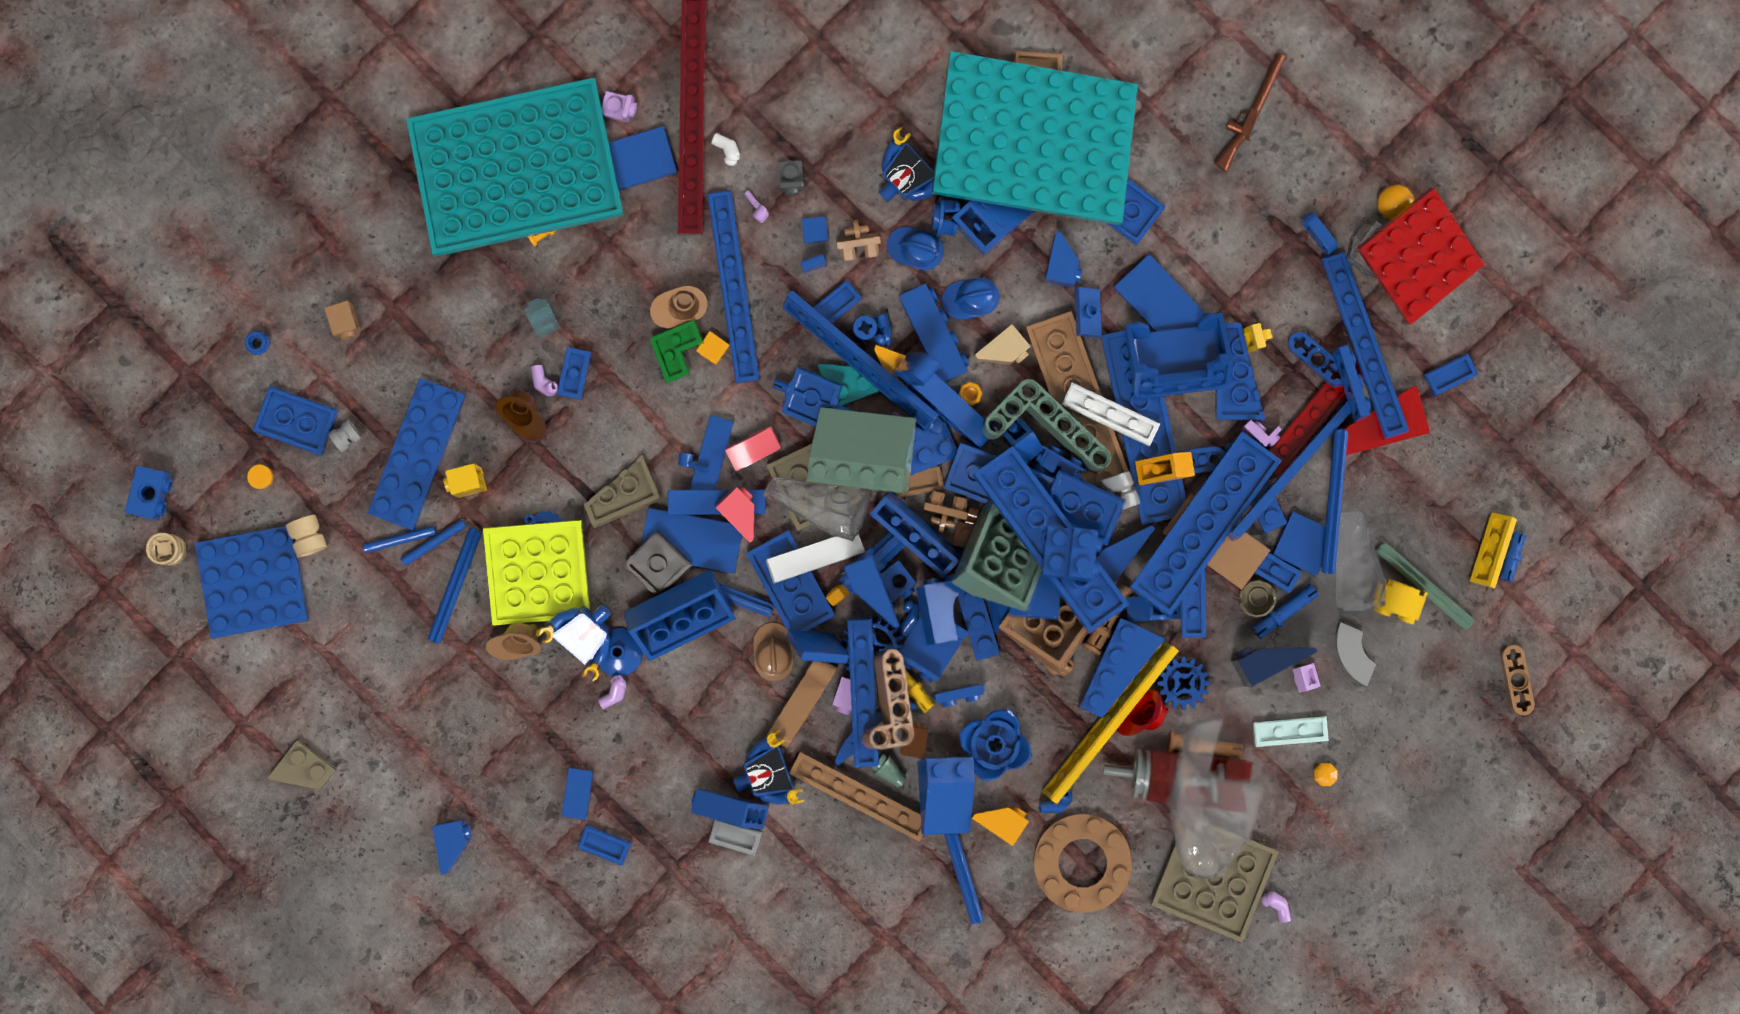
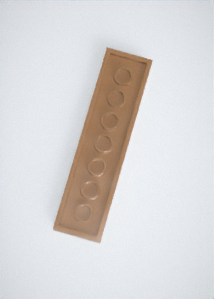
[1026,311,1135,494]

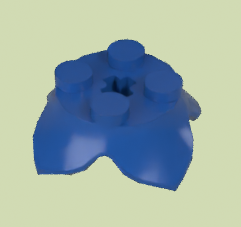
[960,709,1031,781]

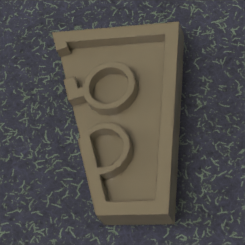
[584,455,661,528]

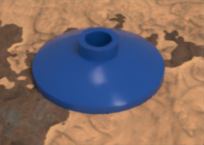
[600,628,643,676]

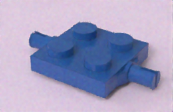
[773,366,852,427]

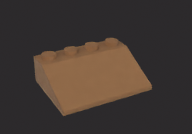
[999,595,1088,674]

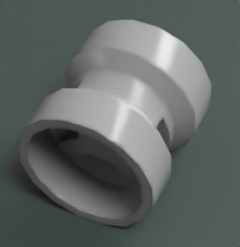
[328,419,362,452]

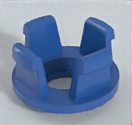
[931,196,960,237]

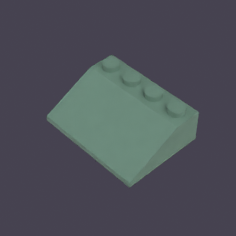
[807,407,916,493]
[952,500,1042,611]

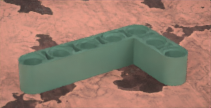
[982,379,1111,473]

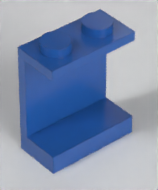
[899,616,968,683]

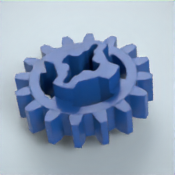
[1156,657,1211,710]

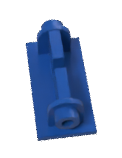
[1036,444,1088,479]

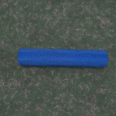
[719,583,774,617]

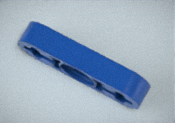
[1288,332,1343,387]

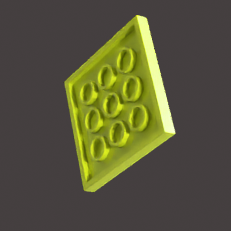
[483,520,590,626]

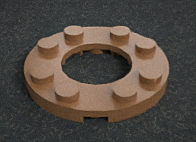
[1033,814,1132,913]

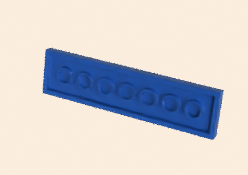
[1101,331,1186,525]
[1129,432,1282,617]
[973,446,1130,634]

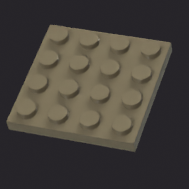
[1150,814,1279,943]

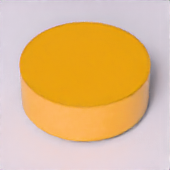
[247,465,273,489]

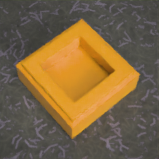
[696,332,730,365]

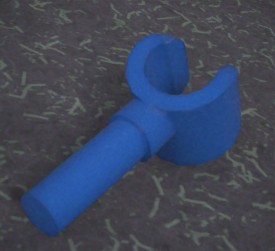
[678,453,708,473]

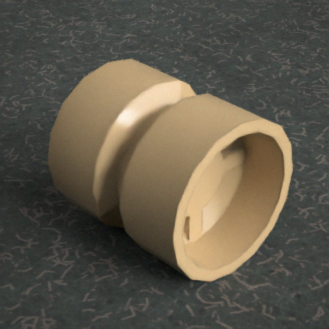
[285,515,327,558]
[146,533,187,566]

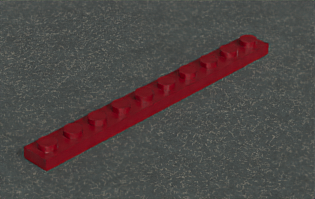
[678,0,706,235]

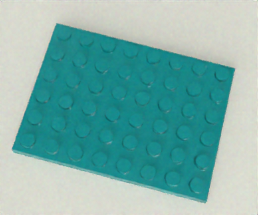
[931,51,1138,225]
[406,78,624,257]

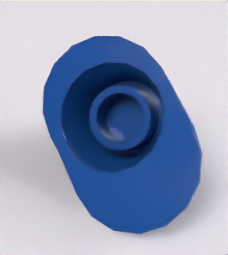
[887,227,944,270]
[942,278,999,320]

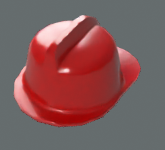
[1116,690,1169,736]

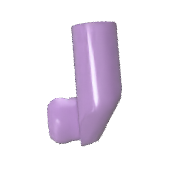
[598,675,627,709]
[1261,892,1291,923]

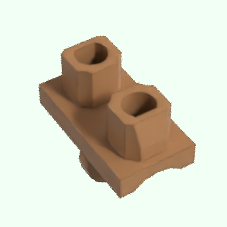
[836,219,881,261]
[923,491,968,533]

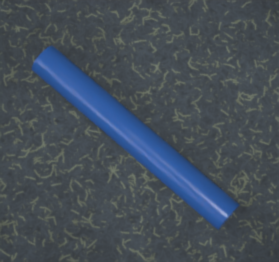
[400,519,467,566]
[363,525,436,554]

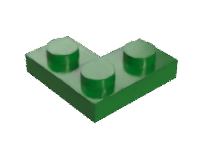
[649,320,704,384]

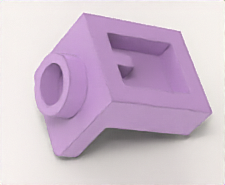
[602,91,637,123]
[1241,420,1282,448]

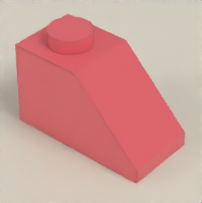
[714,486,754,542]

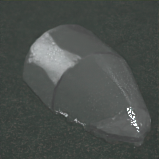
[1168,716,1264,878]

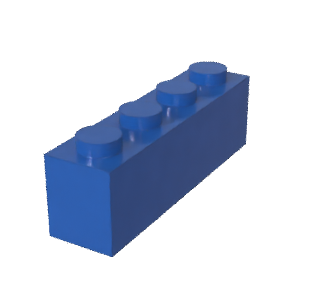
[899,283,969,383]
[870,492,963,578]

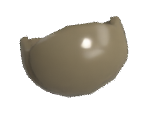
[1239,580,1276,618]

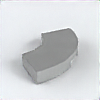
[1336,622,1376,686]

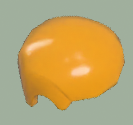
[1377,184,1414,220]

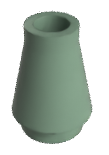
[870,753,907,788]

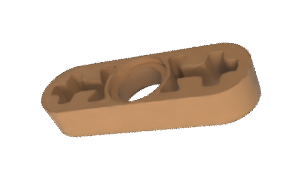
[1500,645,1535,715]

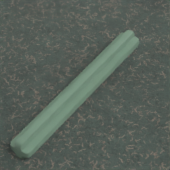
[1376,542,1474,630]

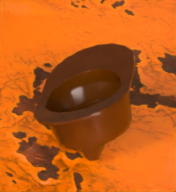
[495,388,546,440]

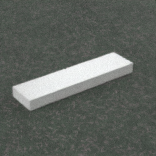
[1061,383,1160,446]
[766,529,865,583]

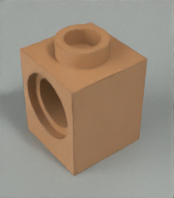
[324,301,361,340]

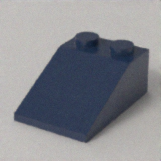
[1231,647,1317,687]

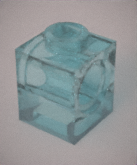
[524,298,561,338]

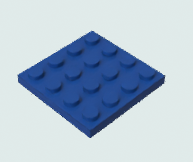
[195,526,309,639]

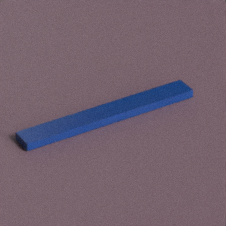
[707,190,760,384]
[1321,251,1409,439]
[783,290,938,431]
[1228,400,1351,541]

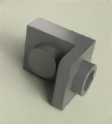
[778,160,804,196]

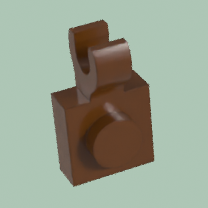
[952,507,979,548]

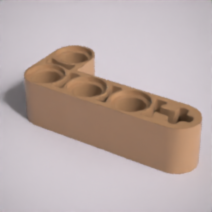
[862,649,914,749]
[767,661,838,749]

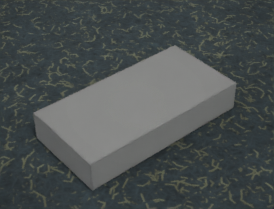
[708,820,762,856]

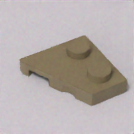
[268,740,337,790]

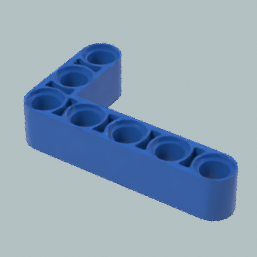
[893,352,995,449]

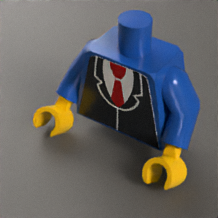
[878,127,934,203]
[536,604,611,682]
[733,730,804,805]

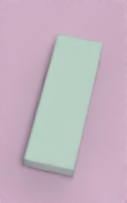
[1252,716,1329,747]

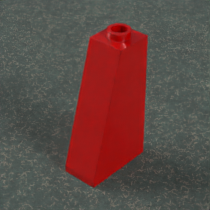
[1344,386,1430,456]

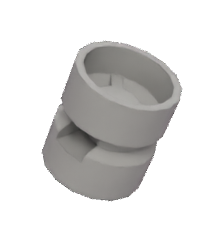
[1100,470,1141,510]

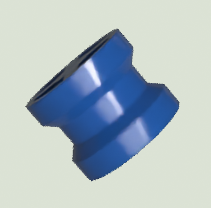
[853,316,877,342]

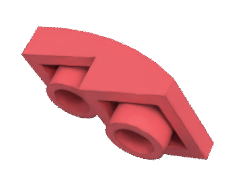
[725,426,782,471]

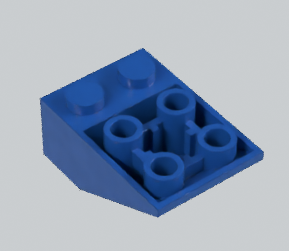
[952,200,1035,257]

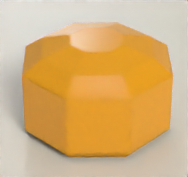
[958,382,982,407]
[826,584,850,606]
[1313,763,1337,786]

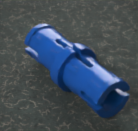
[1499,531,1527,582]

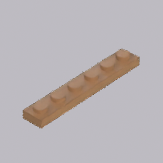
[789,752,923,842]

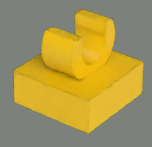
[1243,323,1273,353]

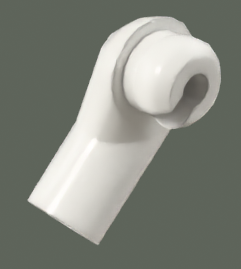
[711,133,740,166]

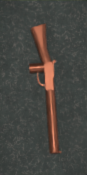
[1214,53,1288,173]

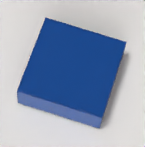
[802,217,828,244]
[801,254,827,274]

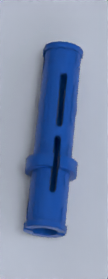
[1251,584,1319,640]

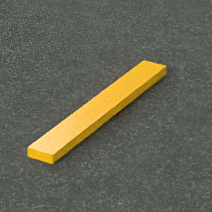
[1042,641,1179,804]

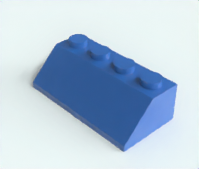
[623,570,736,661]

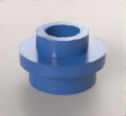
[245,331,270,355]

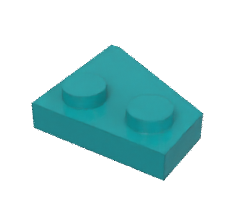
[817,364,879,406]

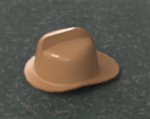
[650,285,708,328]
[486,623,541,660]
[753,623,793,681]

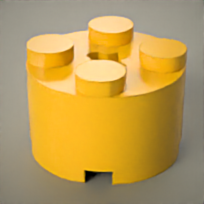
[1371,577,1428,624]

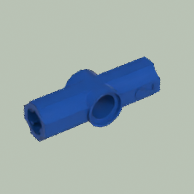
[839,532,906,595]

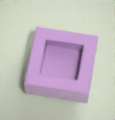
[1293,663,1321,693]

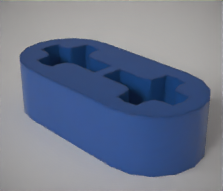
[1300,212,1338,255]

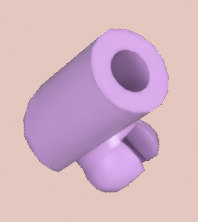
[531,365,558,396]

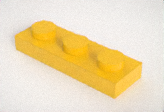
[1470,512,1517,588]

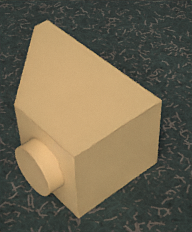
[974,325,1031,365]

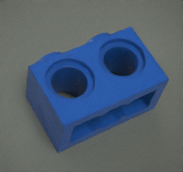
[875,560,917,614]

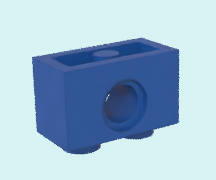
[124,465,173,521]

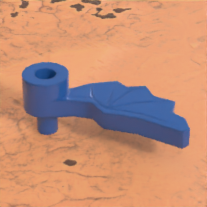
[524,510,563,524]

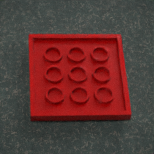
[1356,188,1484,325]

